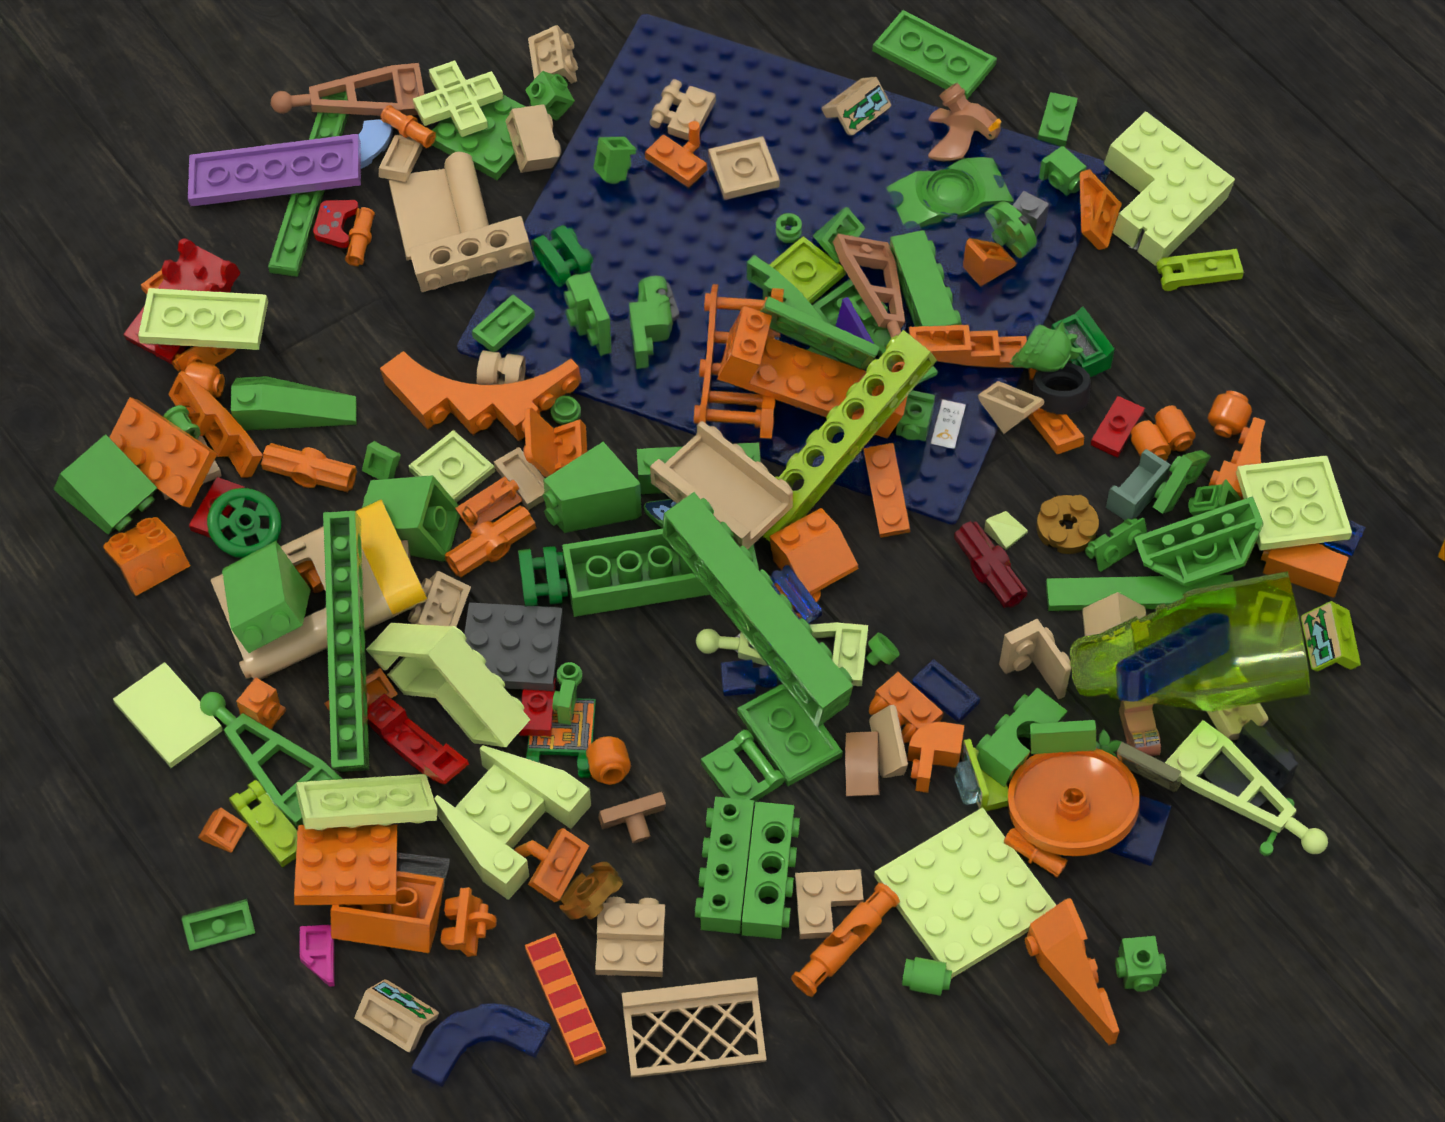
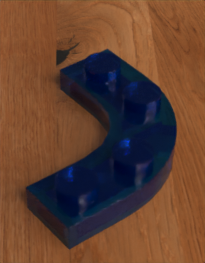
[411,1004,551,1087]

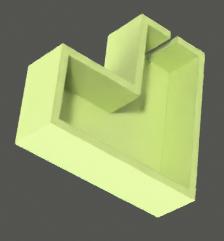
[1104,111,1235,266]
[366,623,530,747]

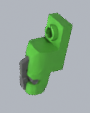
[629,276,679,369]

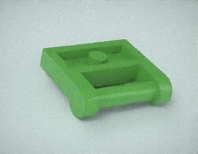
[701,729,785,802]

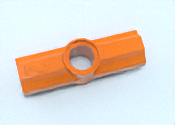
[261,443,357,493]
[445,506,536,578]

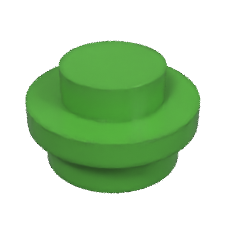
[551,396,581,425]

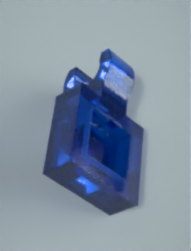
[721,660,777,696]

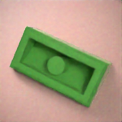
[812,279,859,326]
[182,899,255,951]

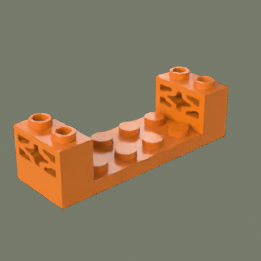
[717,306,908,438]

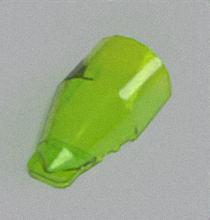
[1070,571,1311,712]

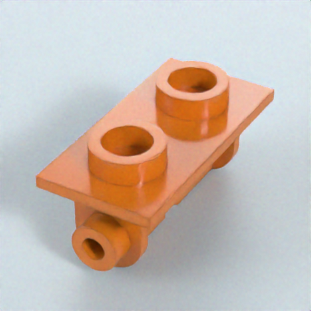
[172,346,236,371]
[455,476,523,532]

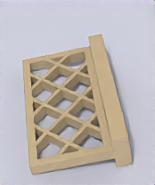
[622,977,767,1078]

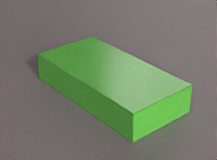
[1030,720,1096,754]

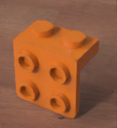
[522,408,587,477]
[103,517,190,596]

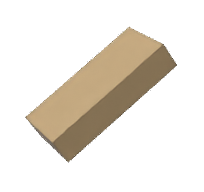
[379,135,423,182]
[494,447,545,510]

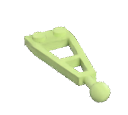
[696,622,868,686]
[1165,720,1328,854]

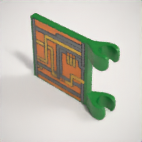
[526,698,596,778]

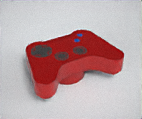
[313,200,359,248]

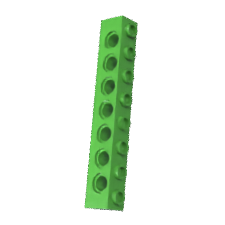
[323,511,369,772]

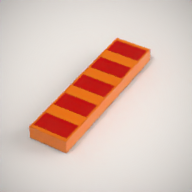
[525,933,606,1065]

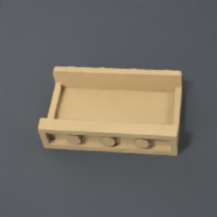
[650,421,793,549]

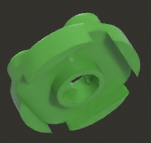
[985,201,1037,258]

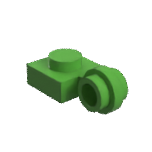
[552,662,582,725]

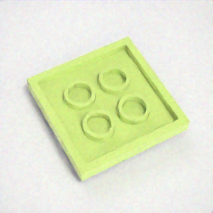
[1236,456,1352,551]

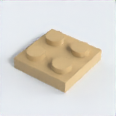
[708,136,780,200]

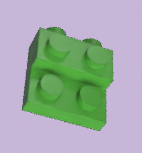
[564,272,612,356]

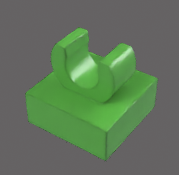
[362,441,401,480]

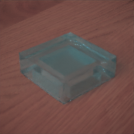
[955,760,978,805]

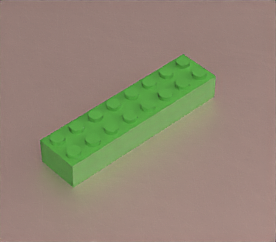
[663,492,853,727]

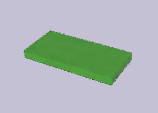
[873,10,997,99]
[760,296,880,370]

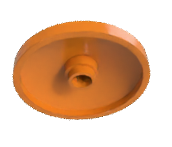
[1008,748,1139,856]

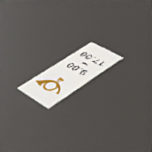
[931,400,966,449]

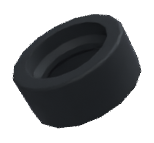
[1033,363,1091,414]

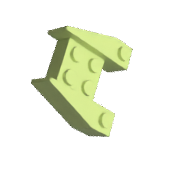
[434,745,591,900]

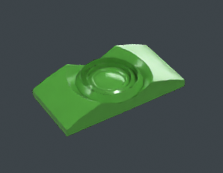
[886,157,1014,234]

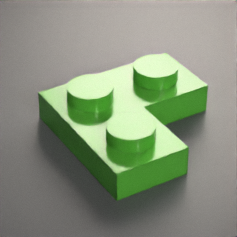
[1153,450,1211,514]

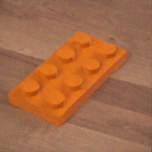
[109,397,218,508]

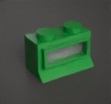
[1051,306,1115,377]

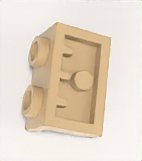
[528,25,578,84]
[408,571,471,627]

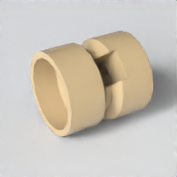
[477,350,526,385]

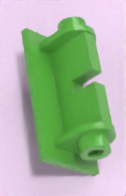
[1085,517,1147,572]

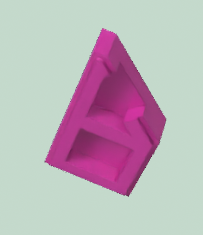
[300,925,335,987]

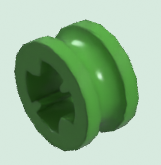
[776,213,802,243]

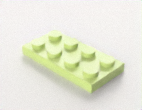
[138,288,268,350]
[296,774,437,830]

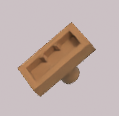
[598,792,666,843]

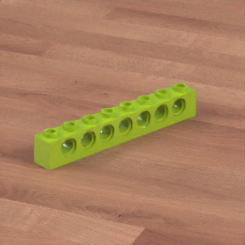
[763,330,937,542]

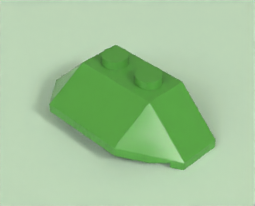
[1134,496,1263,586]

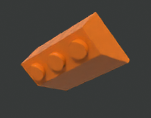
[330,871,444,953]

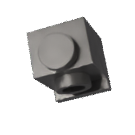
[1013,191,1049,237]

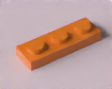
[863,443,910,538]

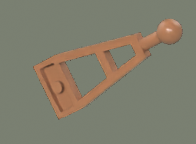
[271,63,425,116]
[833,234,905,341]

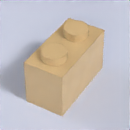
[505,104,561,173]

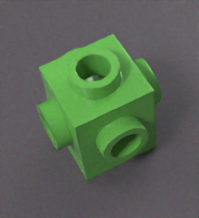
[525,71,575,120]
[1115,936,1166,992]

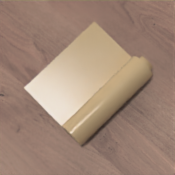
[388,152,489,260]

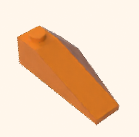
[1025,898,1119,1045]

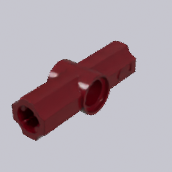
[954,521,1027,608]

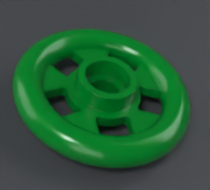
[207,488,282,558]

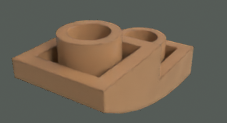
[845,731,880,797]

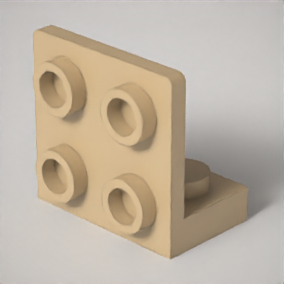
[999,619,1072,699]

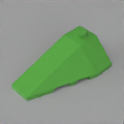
[231,376,357,431]

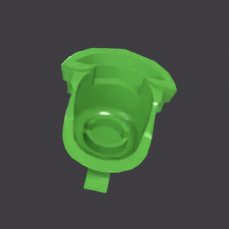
[1009,320,1084,372]

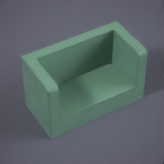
[1106,449,1171,520]

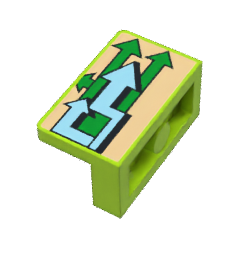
[1301,601,1361,671]
[961,739,1008,811]

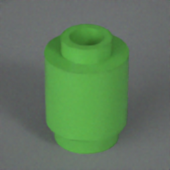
[902,957,952,996]

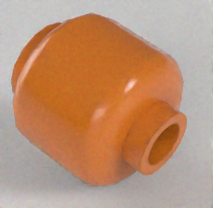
[180,362,225,399]
[1208,391,1252,438]
[586,736,631,785]

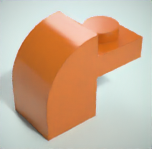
[907,722,964,793]

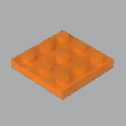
[294,824,397,905]

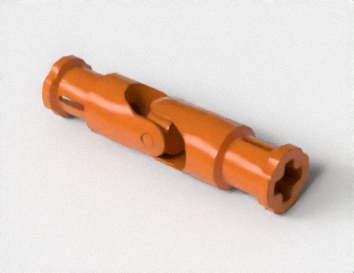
[791,883,900,997]

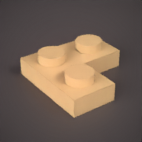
[795,869,864,939]

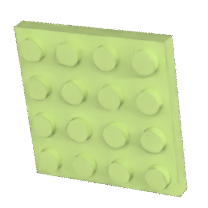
[874,807,1056,979]

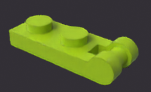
[1156,249,1244,291]
[229,780,297,867]

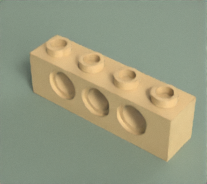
[409,216,534,292]

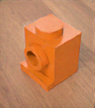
[236,678,286,729]

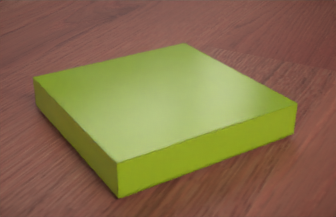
[769,236,846,304]

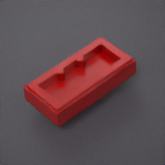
[1091,396,1145,458]
[189,477,245,538]
[519,678,556,737]

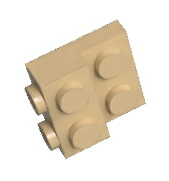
[595,897,665,977]

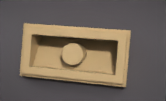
[869,705,908,778]

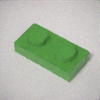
[1037,92,1078,147]
[472,295,535,352]

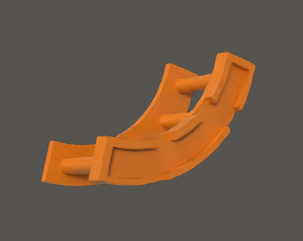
[694,284,784,439]

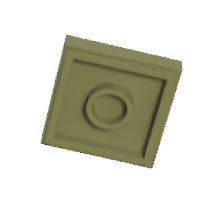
[1117,742,1182,792]

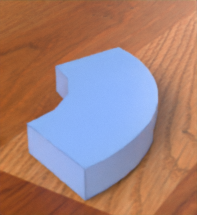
[359,119,393,169]

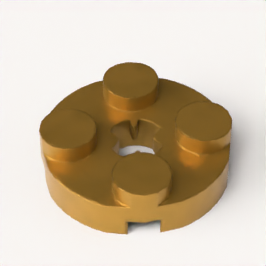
[1036,495,1099,554]
[559,862,623,919]

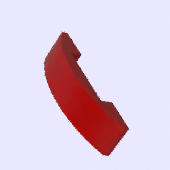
[367,693,469,784]

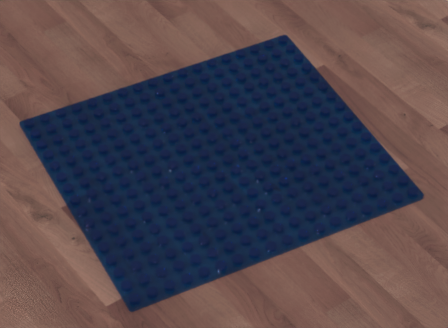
[457,14,1111,525]

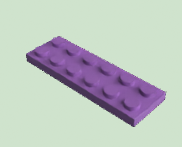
[188,134,361,206]

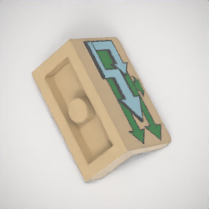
[821,77,891,135]
[354,980,439,1053]

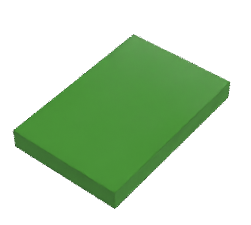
[737,684,843,786]

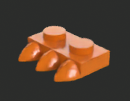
[869,672,944,743]

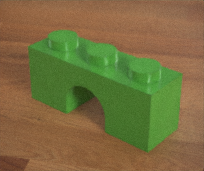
[976,688,1067,787]

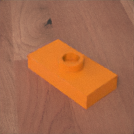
[1028,408,1084,454]

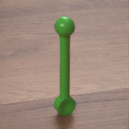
[1259,798,1295,856]

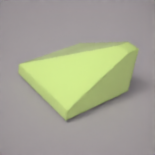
[984,511,1028,550]

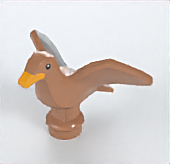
[928,82,1001,161]

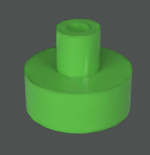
[866,633,900,666]

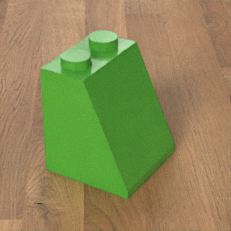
[54,434,157,535]
[543,442,642,533]
[362,475,460,561]
[222,541,311,653]

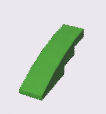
[747,255,823,321]

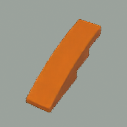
[909,325,1027,368]
[169,372,263,478]

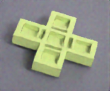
[413,60,503,137]

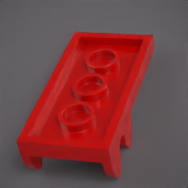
[123,238,241,365]

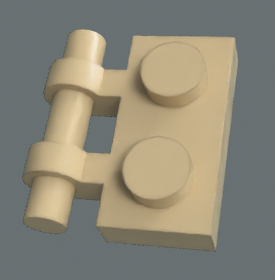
[650,79,716,141]

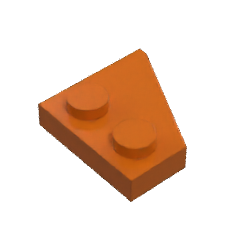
[1080,169,1122,250]

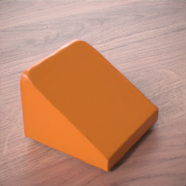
[198,808,247,853]

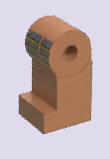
[1119,693,1161,756]

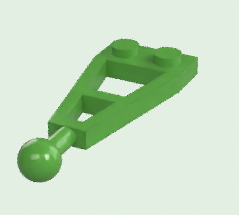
[200,692,342,828]

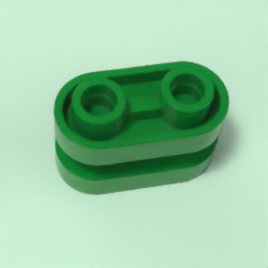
[531,225,593,287]
[518,546,568,607]

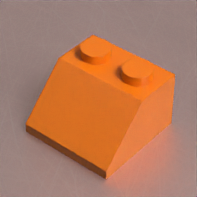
[769,508,859,597]

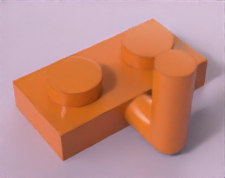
[645,121,707,188]
[514,828,589,902]

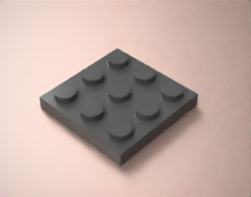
[464,602,563,691]

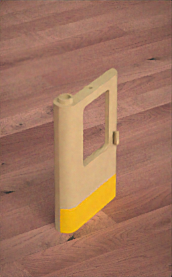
[211,499,428,680]

